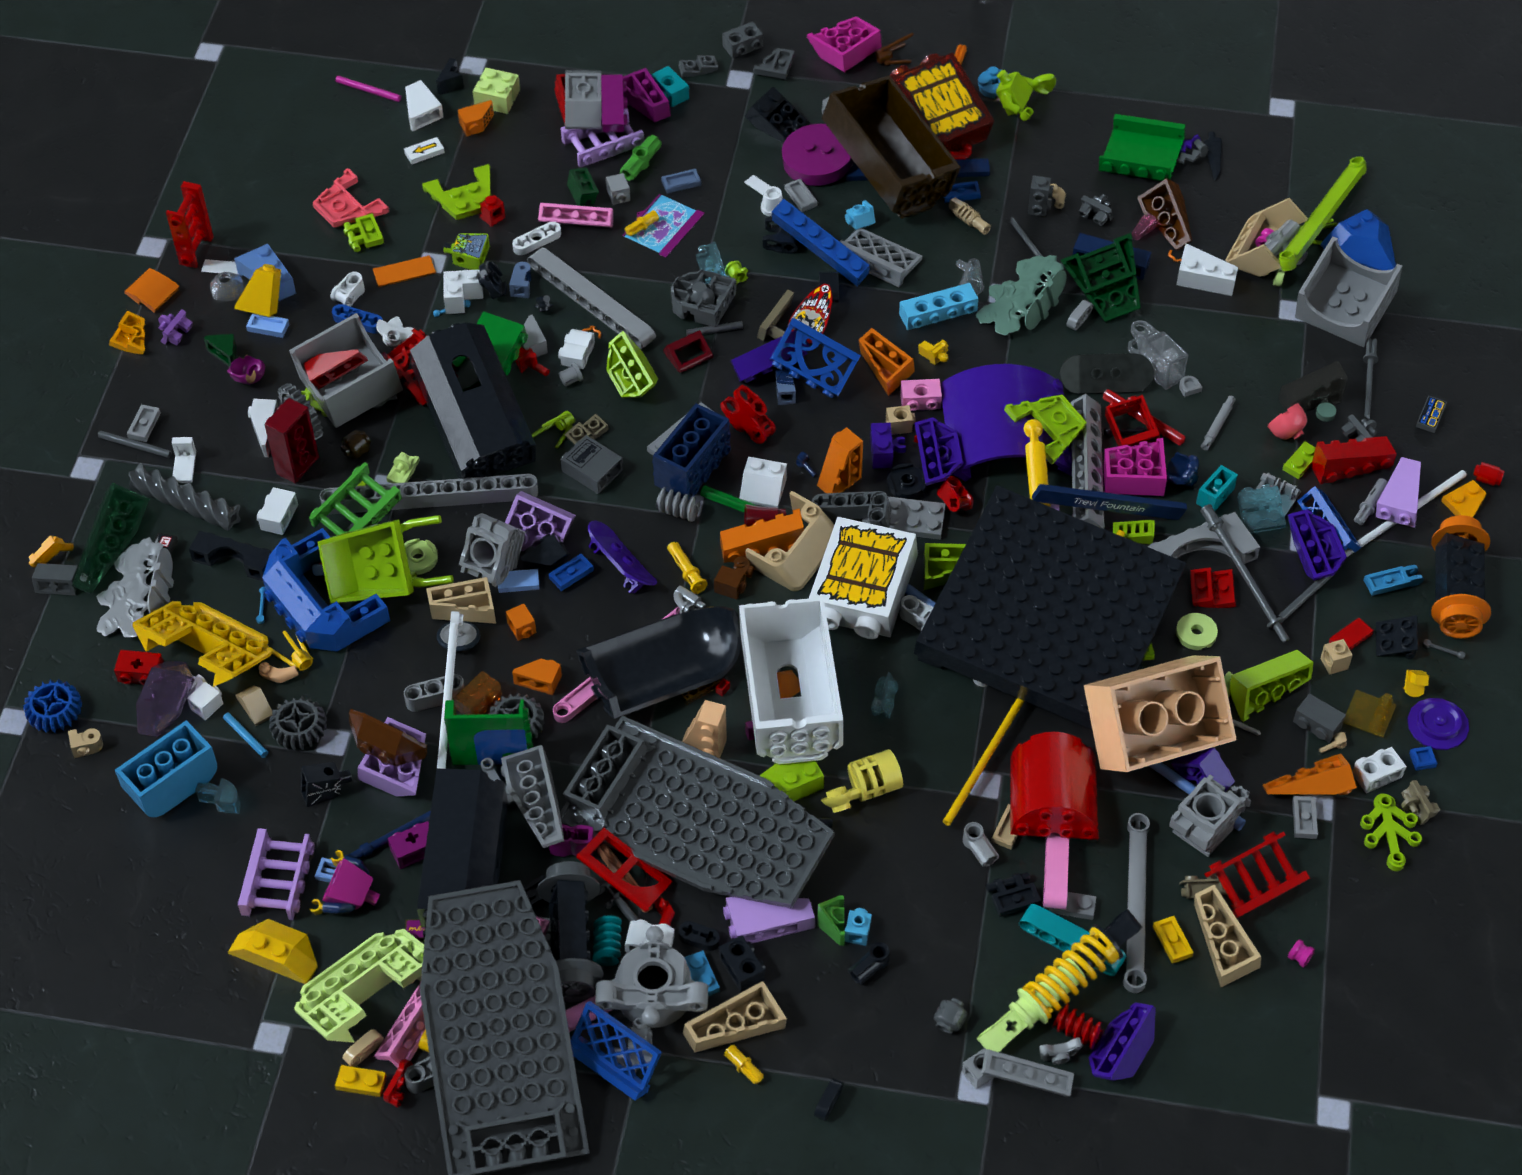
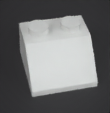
[739,457,787,507]

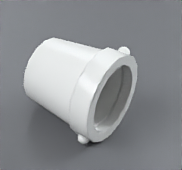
[761,186,783,216]

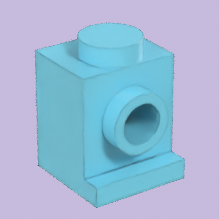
[845,200,876,230]
[844,908,872,946]

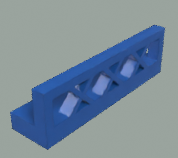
[1297,486,1362,553]

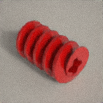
[1052,1004,1104,1050]

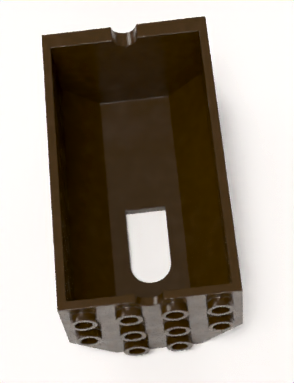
[822,76,961,219]

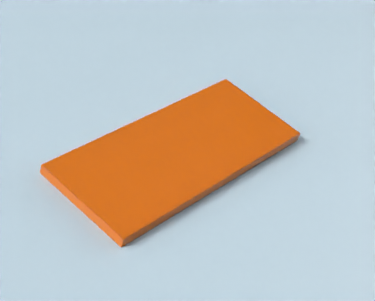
[373,255,436,287]

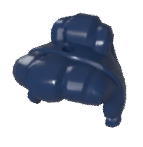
[1166,452,1199,487]

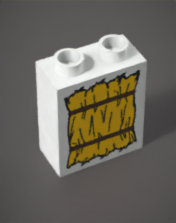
[809,517,918,639]

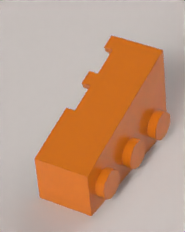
[859,328,915,396]
[817,427,863,493]

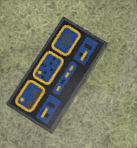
[1416,396,1447,433]

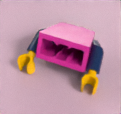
[310,850,380,915]

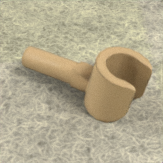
[1319,732,1347,754]

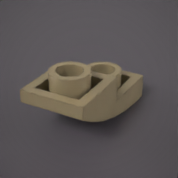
[565,414,610,445]

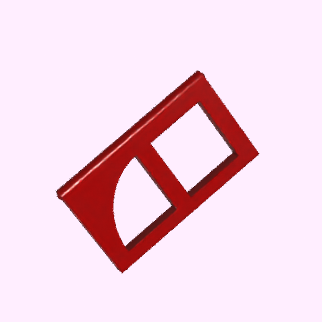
[576,828,673,912]

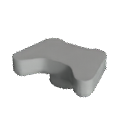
[1040,1038,1083,1065]

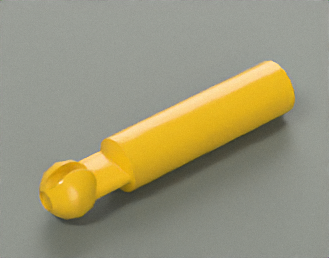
[1023,419,1051,507]

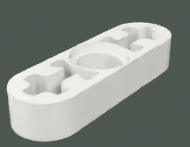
[512,222,561,255]

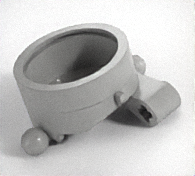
[595,926,708,1028]

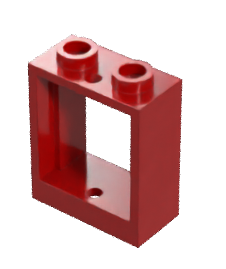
[1105,395,1160,447]

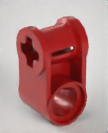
[937,475,974,512]

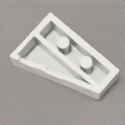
[1177,244,1238,296]

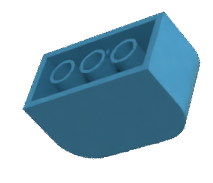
[115,720,217,817]

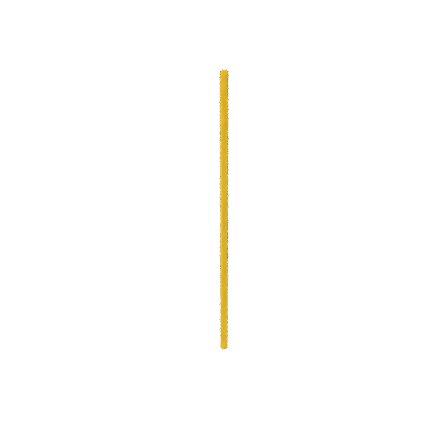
[943,530,1125,826]

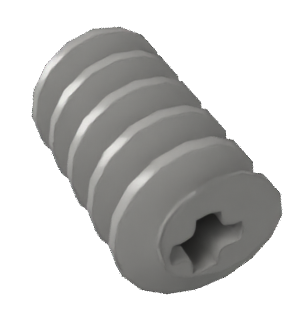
[656,487,701,522]

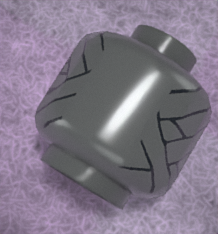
[934,998,968,1034]

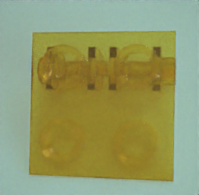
[1344,690,1396,738]

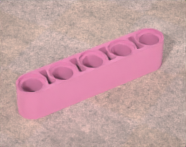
[1043,833,1069,910]

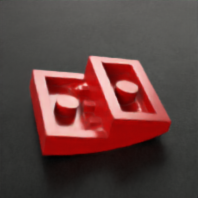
[1190,567,1236,608]

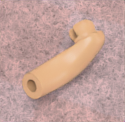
[259,662,299,683]

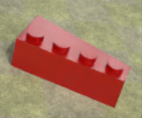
[1311,436,1397,484]

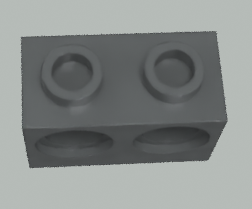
[722,21,763,58]

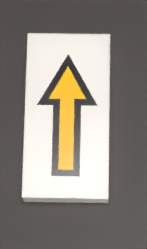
[404,137,445,164]

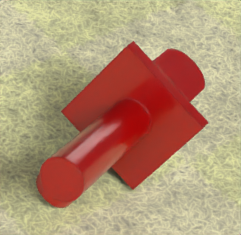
[516,347,550,376]

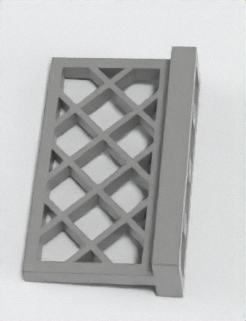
[839,228,922,287]

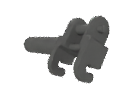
[597,882,640,922]

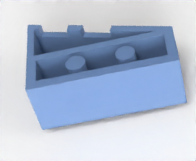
[234,244,296,301]

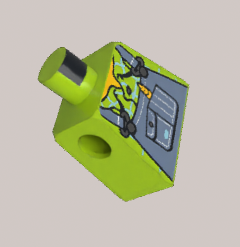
[444,233,490,270]

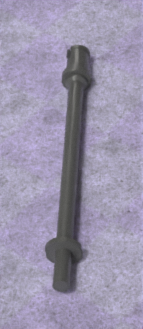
[1200,504,1290,643]

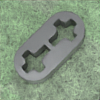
[1066,300,1093,331]

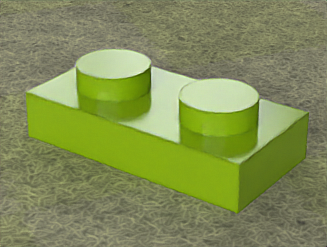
[1282,442,1316,479]

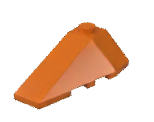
[1263,754,1357,795]

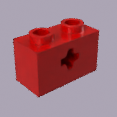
[114,650,165,686]

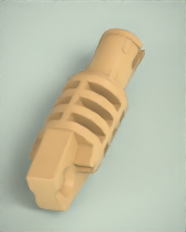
[949,197,991,235]

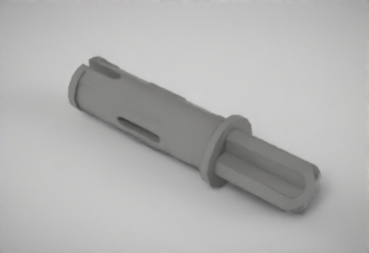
[1354,478,1388,525]

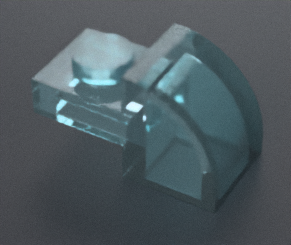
[196,779,241,814]

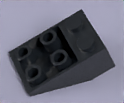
[745,86,811,143]

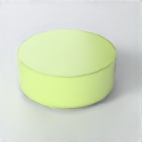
[1273,268,1285,287]

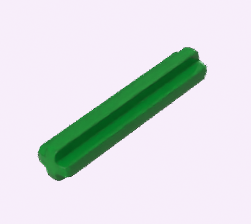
[700,485,756,512]

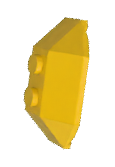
[228,919,318,984]

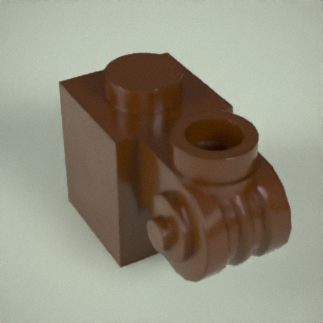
[714,556,755,600]

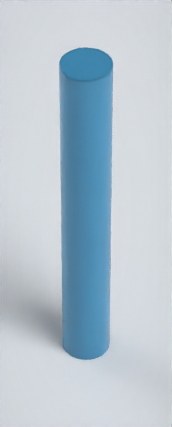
[223,712,268,758]

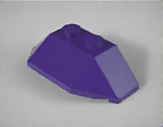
[915,417,964,486]
[1288,509,1347,580]
[1089,1002,1155,1080]

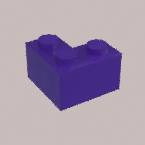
[1171,748,1235,792]

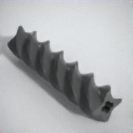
[128,463,240,531]

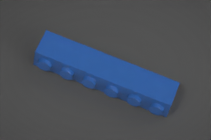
[772,198,870,287]

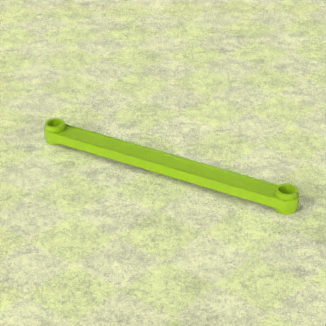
[1279,157,1367,271]

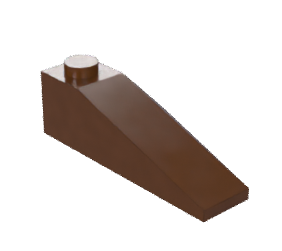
[1137,178,1192,250]

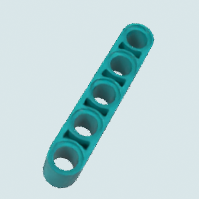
[1019,904,1126,976]

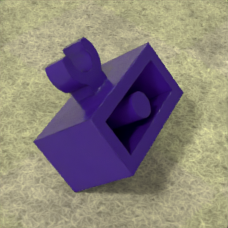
[870,423,906,469]

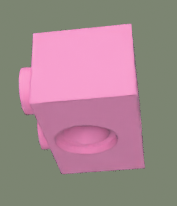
[900,379,942,411]

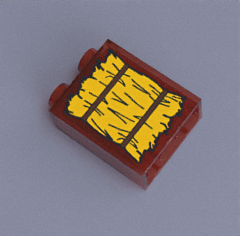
[890,52,994,152]

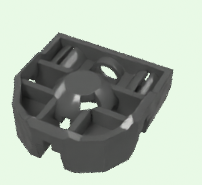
[671,269,736,327]

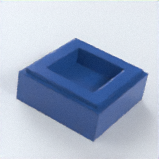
[1409,746,1438,771]

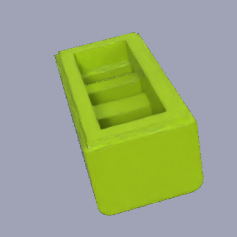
[1112,520,1155,544]

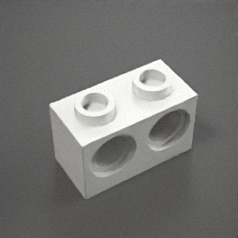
[1352,747,1406,793]

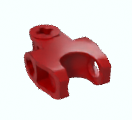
[720,385,776,444]

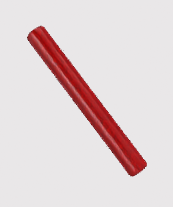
[1103,389,1186,446]

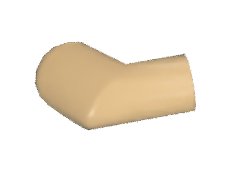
[1051,184,1066,209]

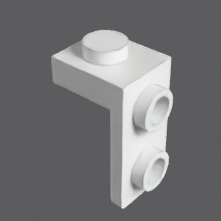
[172,437,196,483]

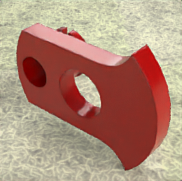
[383,1059,413,1108]

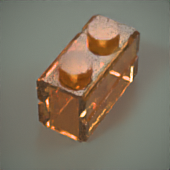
[453,671,502,715]

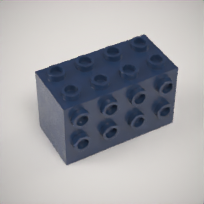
[652,403,731,501]

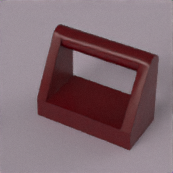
[663,330,713,373]

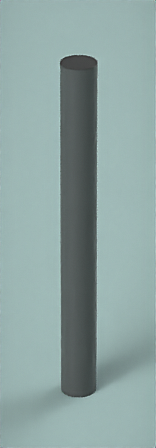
[98,430,172,458]
[1277,575,1334,621]

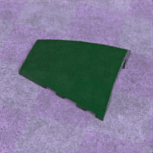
[1060,233,1141,322]

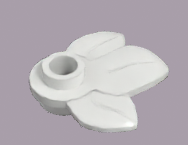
[376,316,414,347]

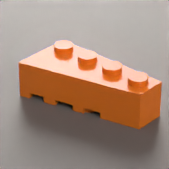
[720,508,804,563]

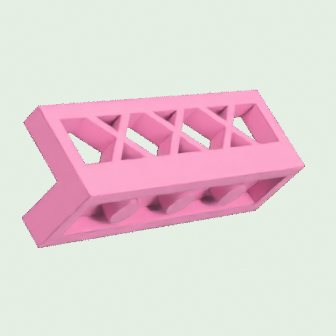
[374,982,426,1068]

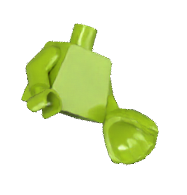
[996,70,1056,121]

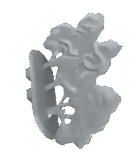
[96,537,174,637]

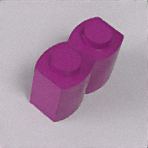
[549,824,594,856]

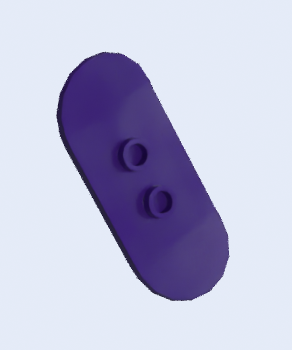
[588,521,657,594]

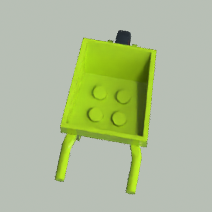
[312,515,454,603]

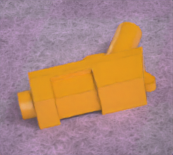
[28,536,74,568]

